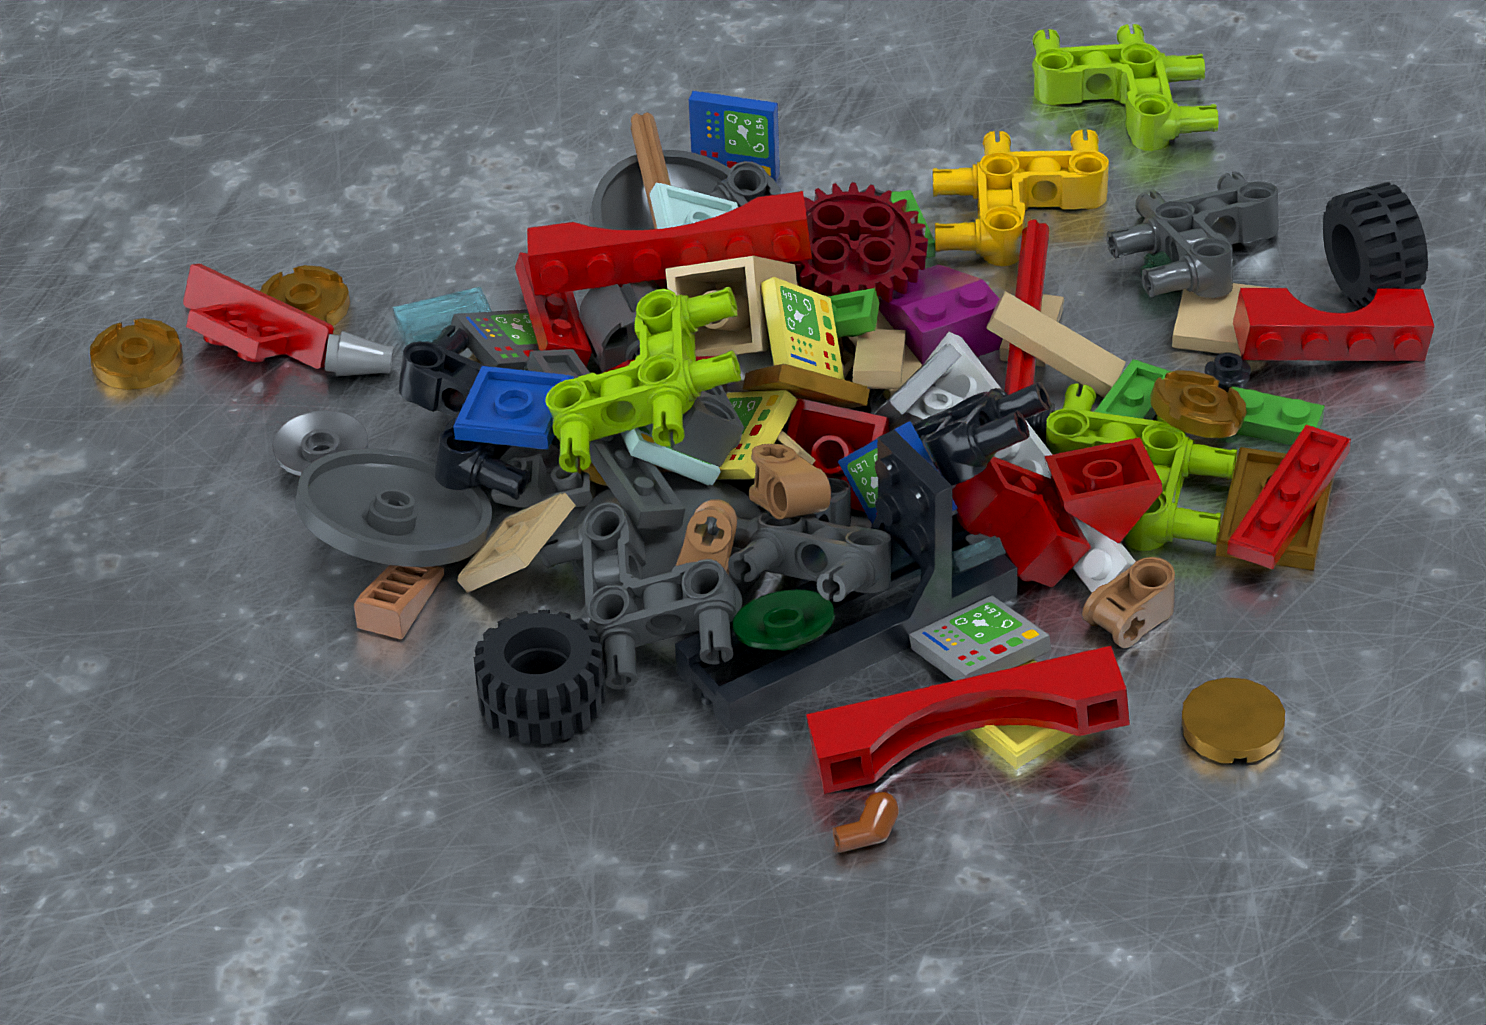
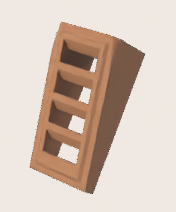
[354,565,444,639]

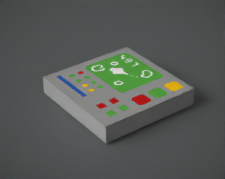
[909,595,1051,681]

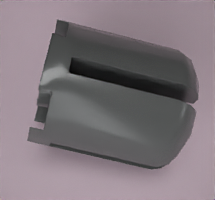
[579,280,662,373]

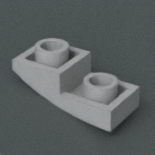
[491,454,596,508]

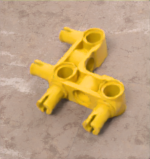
[932,129,1109,266]

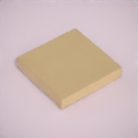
[1172,283,1269,356]
[457,493,576,593]

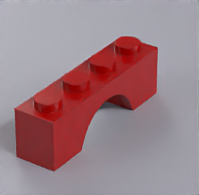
[1233,288,1435,361]

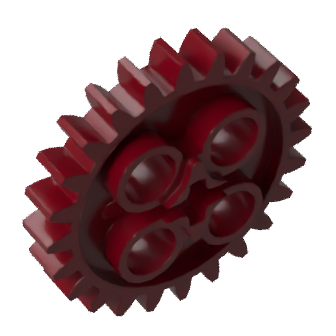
[786,182,928,303]

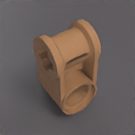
[749,444,831,520]
[676,499,737,575]
[1082,557,1175,648]

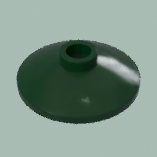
[733,590,835,651]

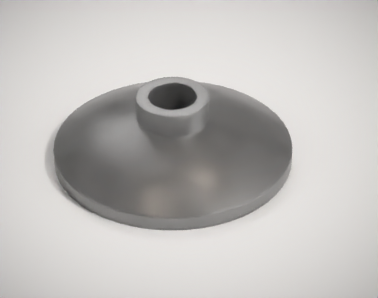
[272,410,368,476]

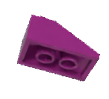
[879,264,1003,365]

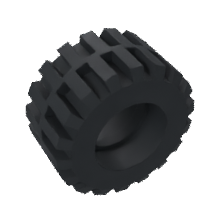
[1322,182,1428,307]
[473,610,606,744]

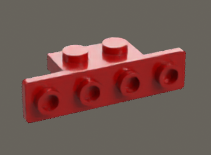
[183,263,334,369]

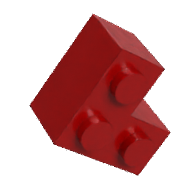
[952,456,1091,588]

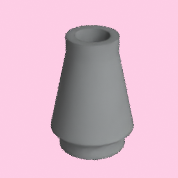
[325,331,394,377]

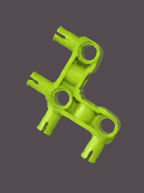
[1032,24,1219,151]
[545,286,741,473]
[1046,384,1237,551]

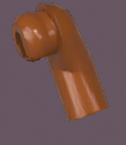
[833,792,899,853]

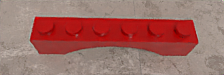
[527,191,812,296]
[806,646,1130,794]

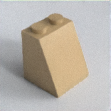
[666,256,797,356]

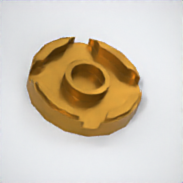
[260,265,350,326]
[90,318,183,390]
[1150,370,1246,438]
[1181,677,1285,763]

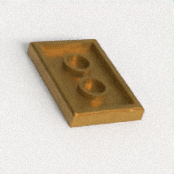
[1216,447,1334,570]

